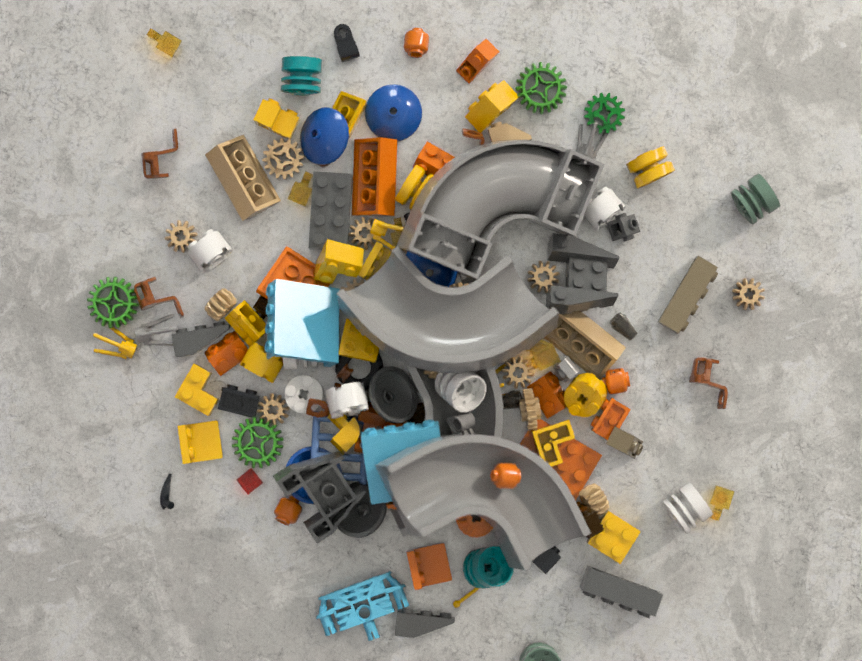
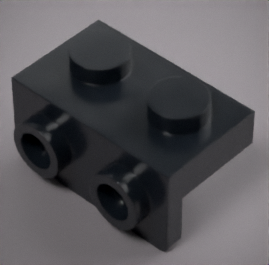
[218,384,261,418]

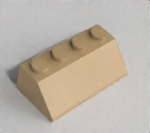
[205,135,281,221]
[544,311,626,380]

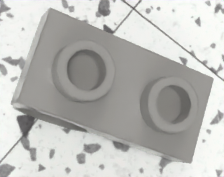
[553,356,580,382]
[446,411,475,435]

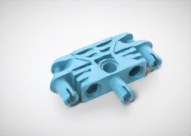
[316,571,409,641]

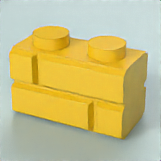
[224,300,266,347]

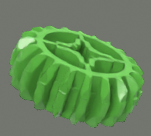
[515,62,567,114]
[87,277,139,328]
[232,417,284,468]

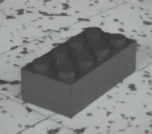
[308,171,353,250]
[580,565,663,618]

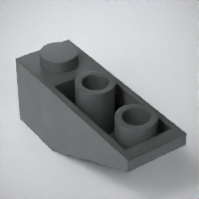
[171,321,231,357]
[395,608,455,638]

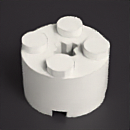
[584,187,626,231]
[187,229,232,273]
[285,375,324,414]
[325,382,368,419]

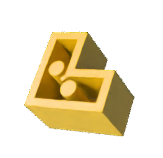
[465,80,519,133]
[253,98,300,139]
[314,239,364,284]
[175,364,219,416]
[531,420,575,466]

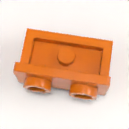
[413,141,455,176]
[204,331,248,376]
[527,371,566,419]
[590,397,631,440]

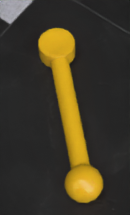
[453,588,480,608]

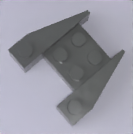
[546,233,619,315]
[273,451,366,544]

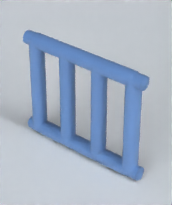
[311,411,367,485]

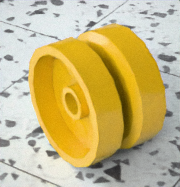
[626,146,675,189]
[395,165,433,210]

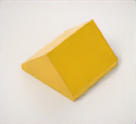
[332,91,367,138]

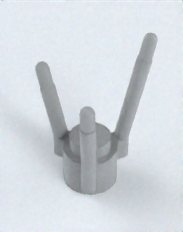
[576,122,611,159]
[135,314,176,346]

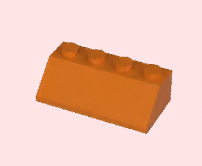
[352,137,397,217]

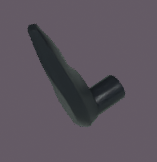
[160,473,174,510]

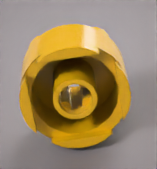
[240,342,284,383]
[564,373,607,417]

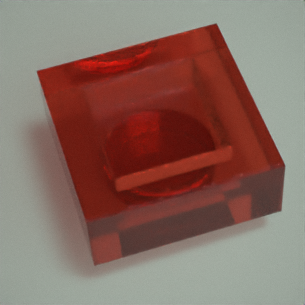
[237,468,264,495]

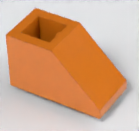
[456,39,500,84]

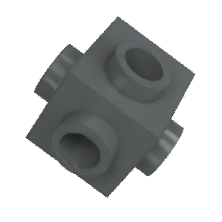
[606,213,641,242]

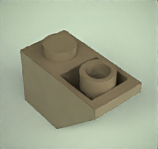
[606,427,643,459]

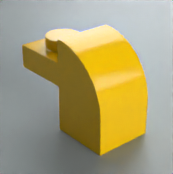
[327,414,360,455]

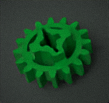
[584,93,625,134]

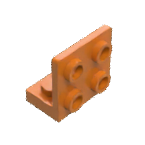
[407,543,452,590]

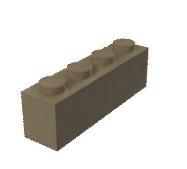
[658,256,718,334]

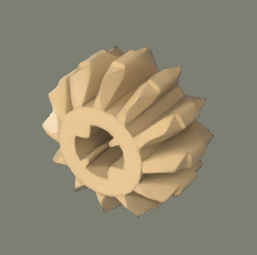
[348,217,377,250]
[165,220,198,253]
[527,261,560,293]
[732,278,765,310]
[204,288,237,321]
[502,356,534,389]
[257,393,290,425]
[579,483,609,516]

